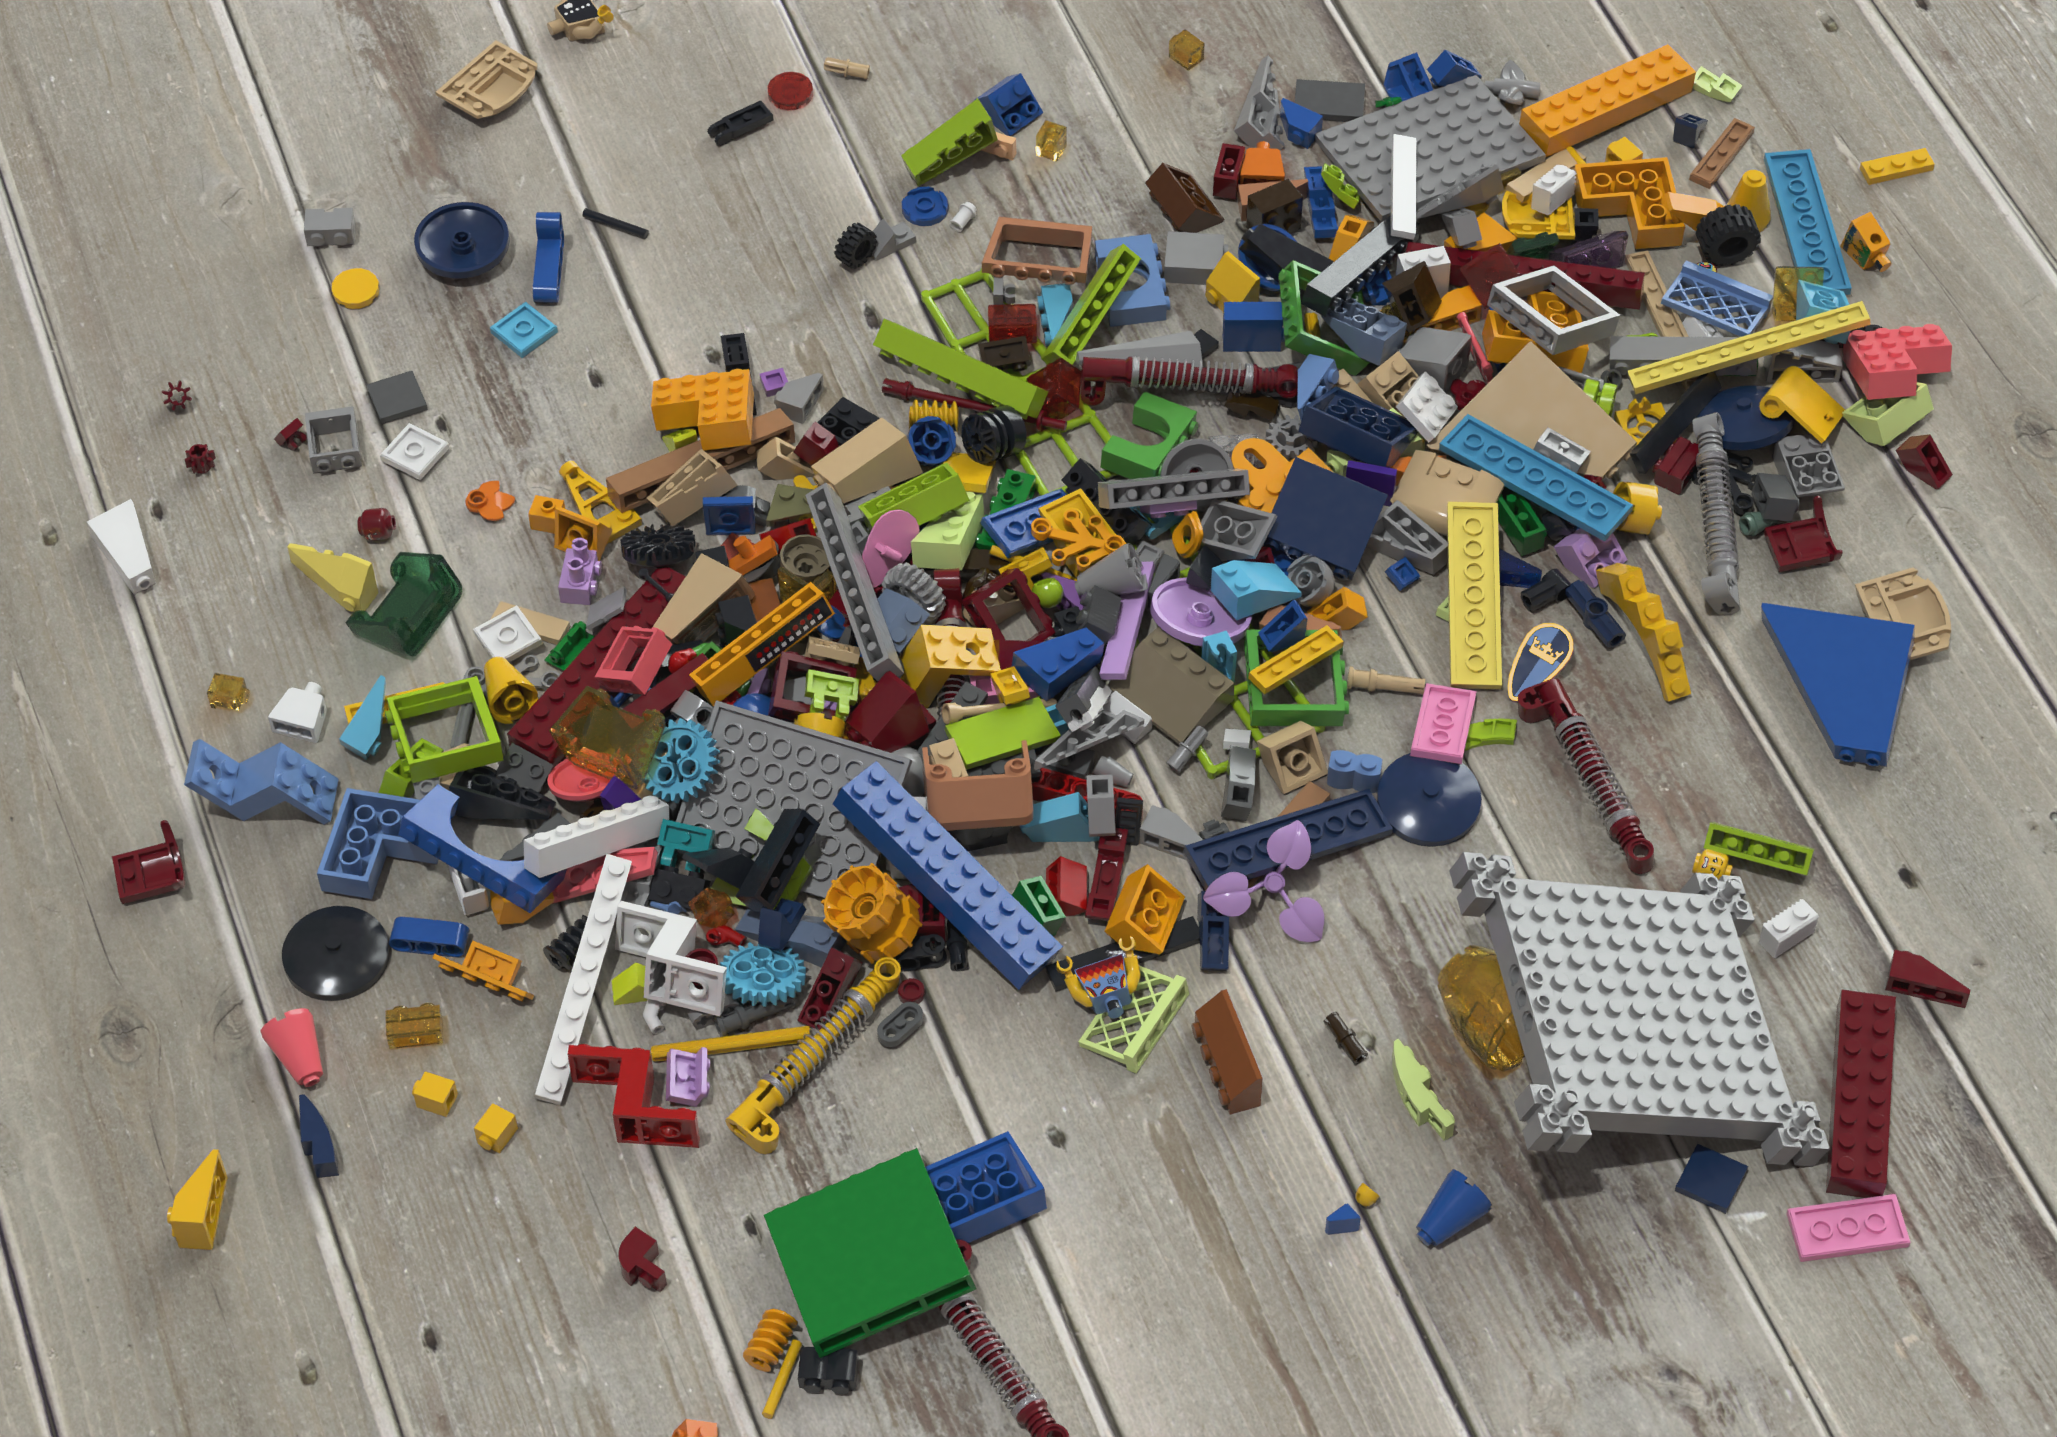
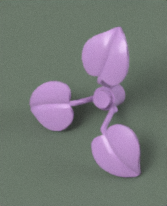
[1203,820,1324,942]

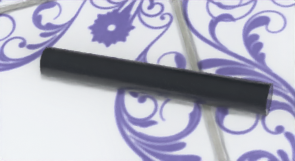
[582,208,649,239]

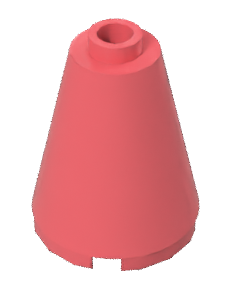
[260,1008,323,1087]

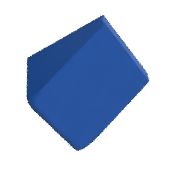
[1325,1203,1361,1235]

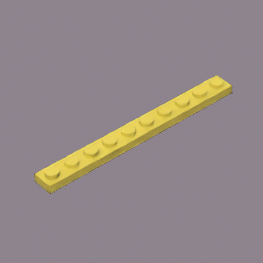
[1628,301,1871,394]

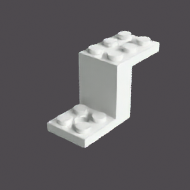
[615,901,727,1016]

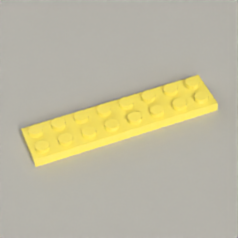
[1447,502,1502,689]

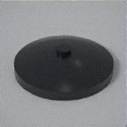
[282,906,390,1001]

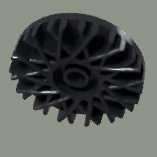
[620,523,696,568]

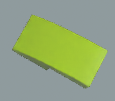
[1321,163,1360,209]

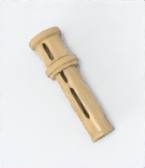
[1347,666,1425,695]

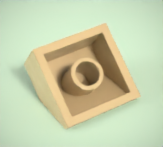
[1257,721,1328,794]

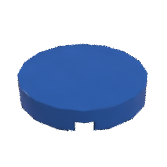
[902,186,948,226]

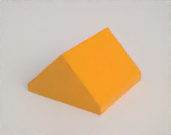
[554,506,613,561]

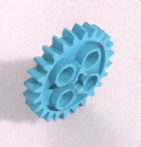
[638,718,720,803]
[720,942,806,1007]

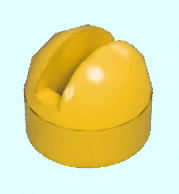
[1355,1183,1380,1207]

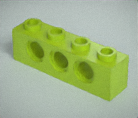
[1703,822,1814,875]

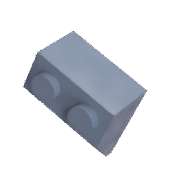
[877,588,930,655]

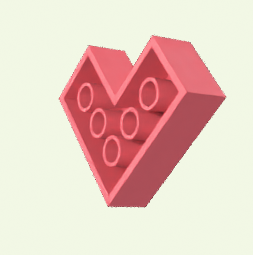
[1843,324,1952,400]

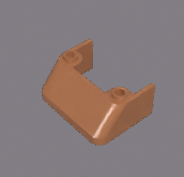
[922,740,1034,831]

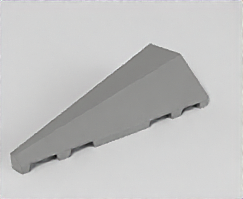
[1234,55,1284,150]
[1076,331,1203,367]

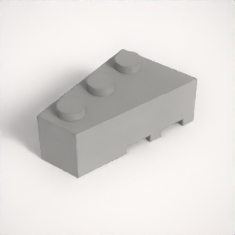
[1366,500,1448,575]

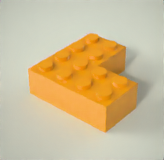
[1574,157,1685,249]
[1482,291,1589,373]
[651,369,754,451]

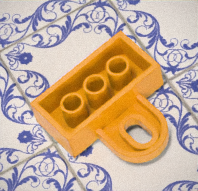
[1230,438,1333,545]

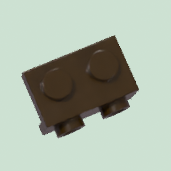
[978,336,1032,372]

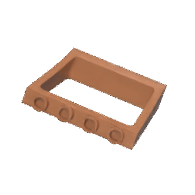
[982,217,1092,285]

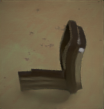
[962,567,1014,606]

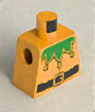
[1840,212,1892,272]

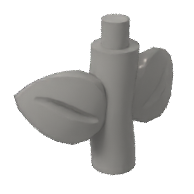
[1484,60,1540,105]

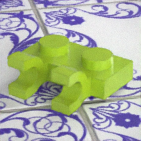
[804,670,859,722]

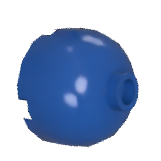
[907,416,956,466]

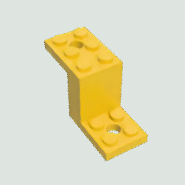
[854,625,1001,708]

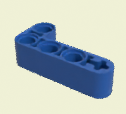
[533,212,564,303]

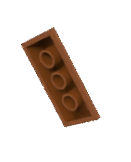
[1191,989,1263,1115]

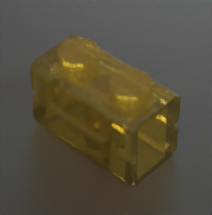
[385,1003,444,1049]

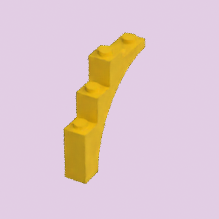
[1596,563,1691,702]

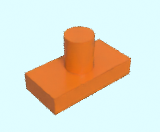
[728,535,778,575]

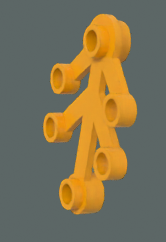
[1031,509,1126,572]

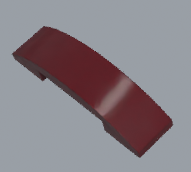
[1085,828,1128,921]

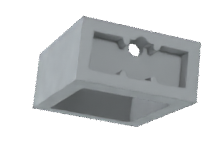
[305,406,362,473]

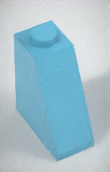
[1019,792,1100,842]

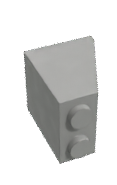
[1395,327,1472,393]

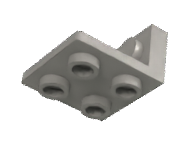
[1533,428,1591,474]

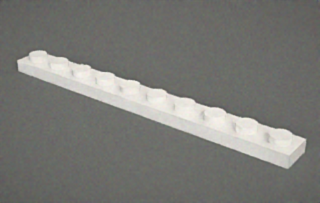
[534,854,632,1105]

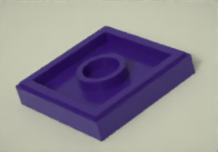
[1346,460,1397,507]

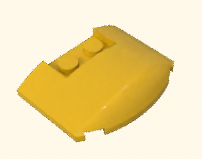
[1502,190,1575,240]

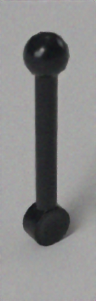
[638,568,674,602]

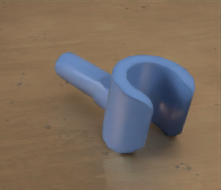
[650,900,687,915]

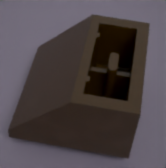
[1382,261,1442,333]

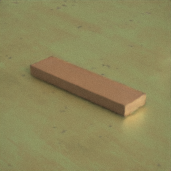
[1689,118,1755,189]

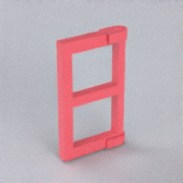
[1457,312,1493,384]

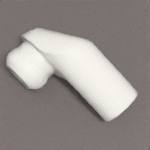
[642,999,666,1034]

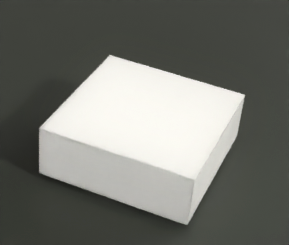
[1223,729,1251,750]

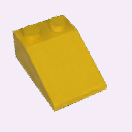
[1038,488,1117,578]
[167,1149,227,1250]

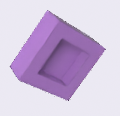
[760,368,788,397]

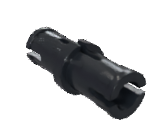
[946,920,968,971]

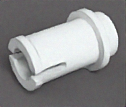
[949,202,977,232]

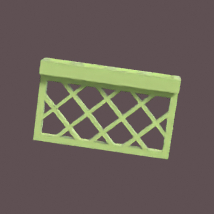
[1078,966,1189,1074]

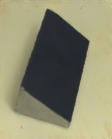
[1186,546,1224,591]

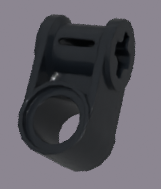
[896,934,947,971]

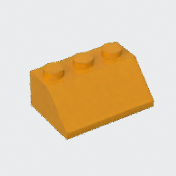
[1104,864,1185,954]

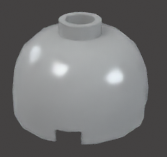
[1287,555,1335,607]

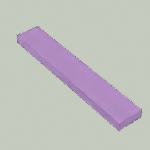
[1099,562,1155,680]

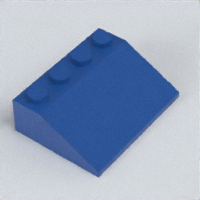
[926,1131,1047,1243]

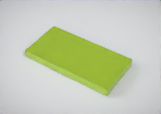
[945,697,1061,770]

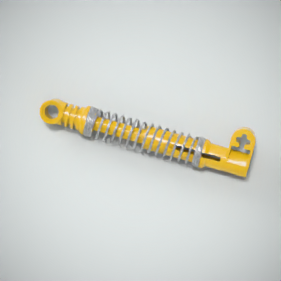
[725,957,901,1154]

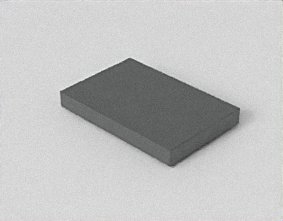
[1295,79,1365,121]

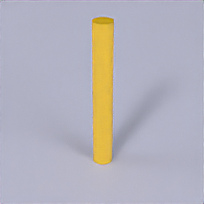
[762,1340,802,1419]

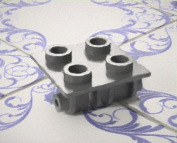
[496,743,554,793]

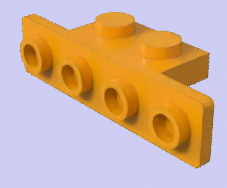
[432,940,534,1002]

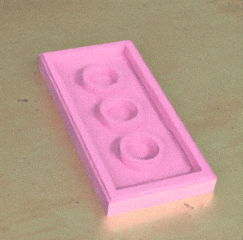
[1410,683,1477,764]
[1786,1194,1911,1262]

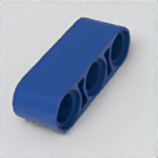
[389,917,470,957]

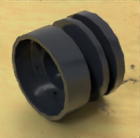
[961,405,1027,464]

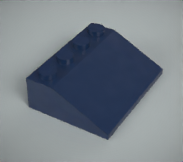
[1298,386,1418,468]

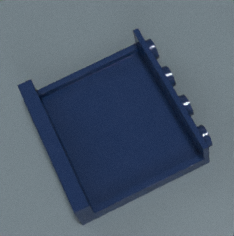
[1264,457,1388,581]

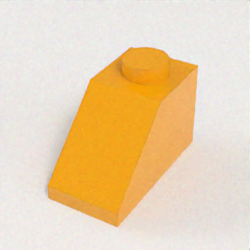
[1307,587,1368,630]

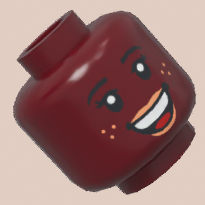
[357,508,396,541]

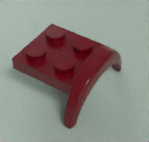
[1764,496,1843,572]
[112,820,185,904]

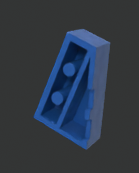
[1012,628,1104,702]

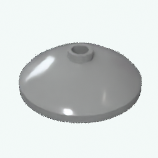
[1160,439,1233,512]

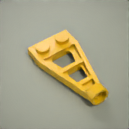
[559,461,642,544]

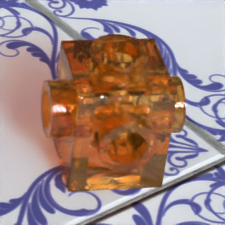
[688,887,735,928]

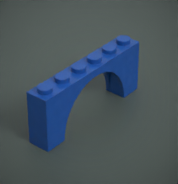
[398,784,567,913]

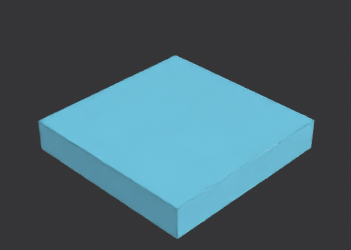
[490,302,558,358]

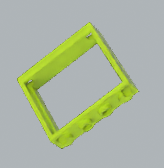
[385,676,504,783]

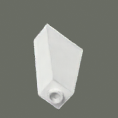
[87,499,156,594]

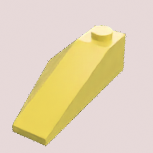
[287,543,378,615]

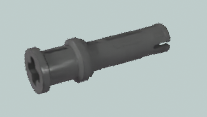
[713,996,795,1037]

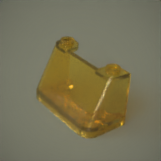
[549,686,666,789]

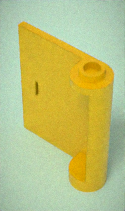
[1759,366,1845,444]

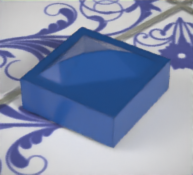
[1385,557,1420,591]

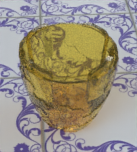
[1437,945,1525,1072]

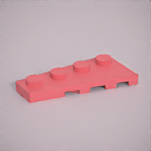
[552,847,658,904]

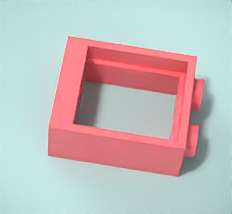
[595,626,672,695]

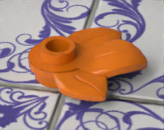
[465,481,515,521]

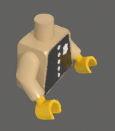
[547,0,614,42]

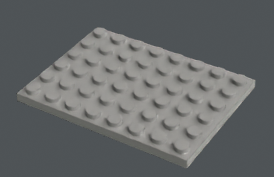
[1315,75,1546,222]
[676,700,912,898]

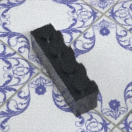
[1061,458,1152,547]
[735,809,820,912]

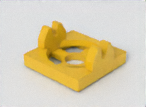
[1614,397,1677,446]

